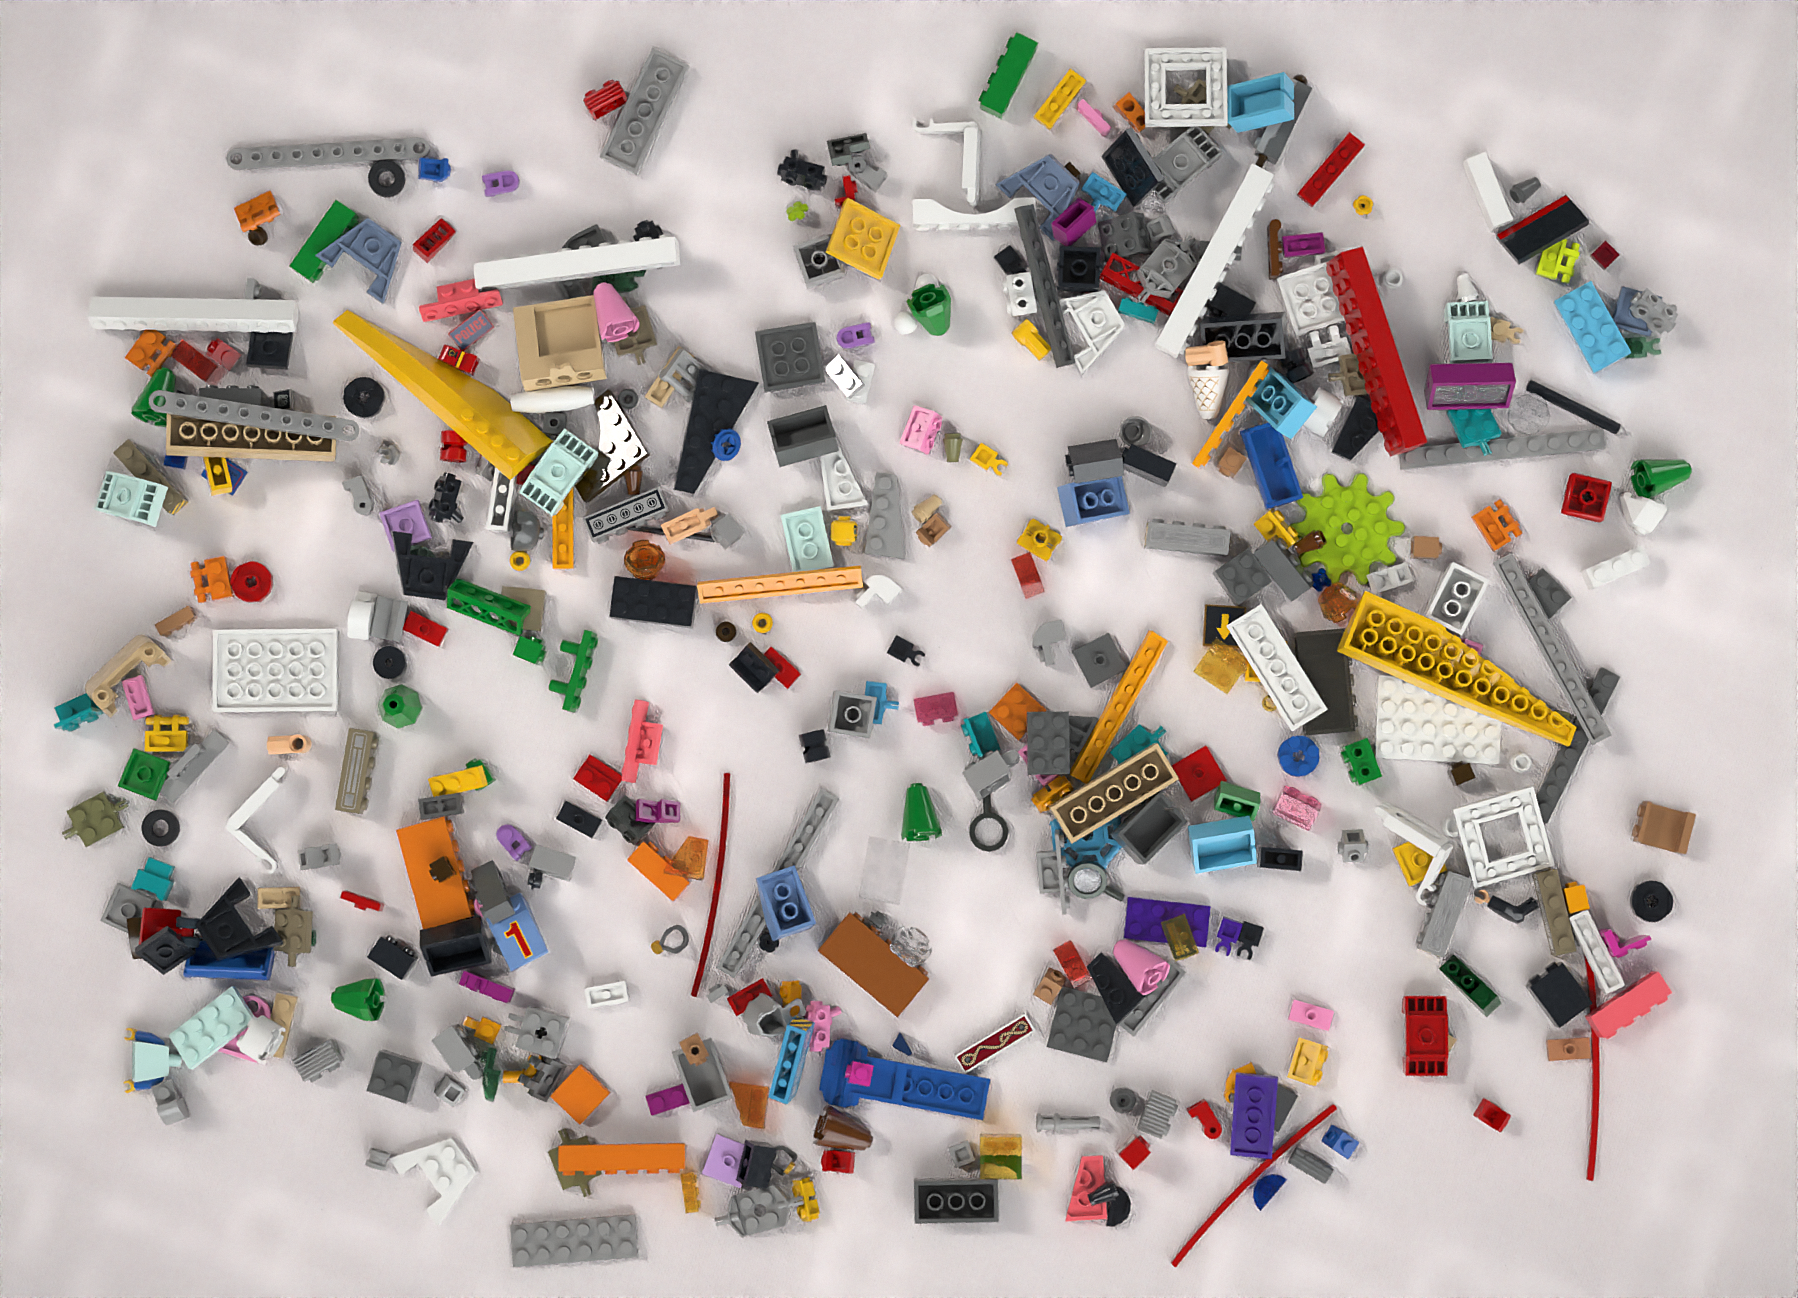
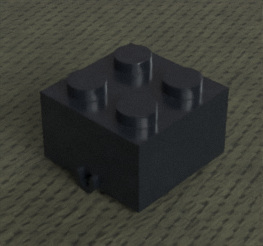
[1057,246,1102,293]

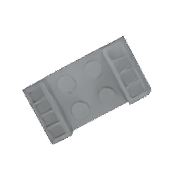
[1152,126,1223,205]

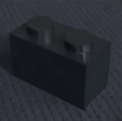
[1207,283,1257,316]
[1257,847,1303,871]
[367,935,418,980]
[736,1140,776,1189]

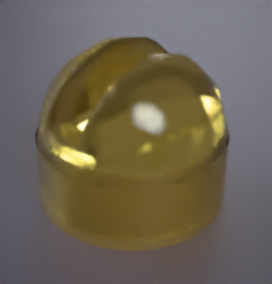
[1262,695,1277,712]

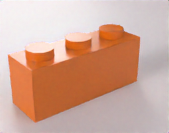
[627,841,691,901]

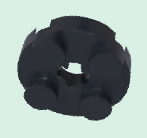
[343,377,386,419]
[1630,880,1673,922]

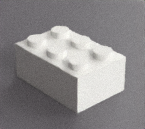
[1423,562,1490,637]

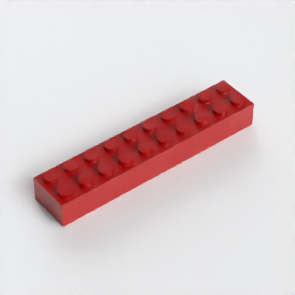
[1326,246,1427,457]

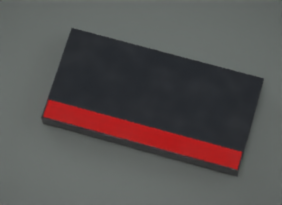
[1496,195,1589,265]

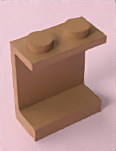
[1632,801,1696,854]

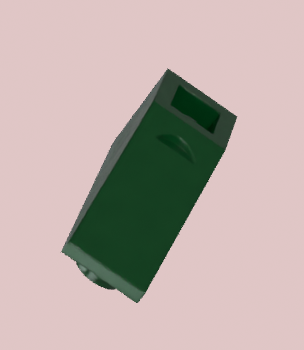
[1439,954,1501,1017]

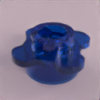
[1311,568,1332,592]

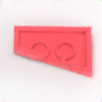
[1065,1155,1107,1222]

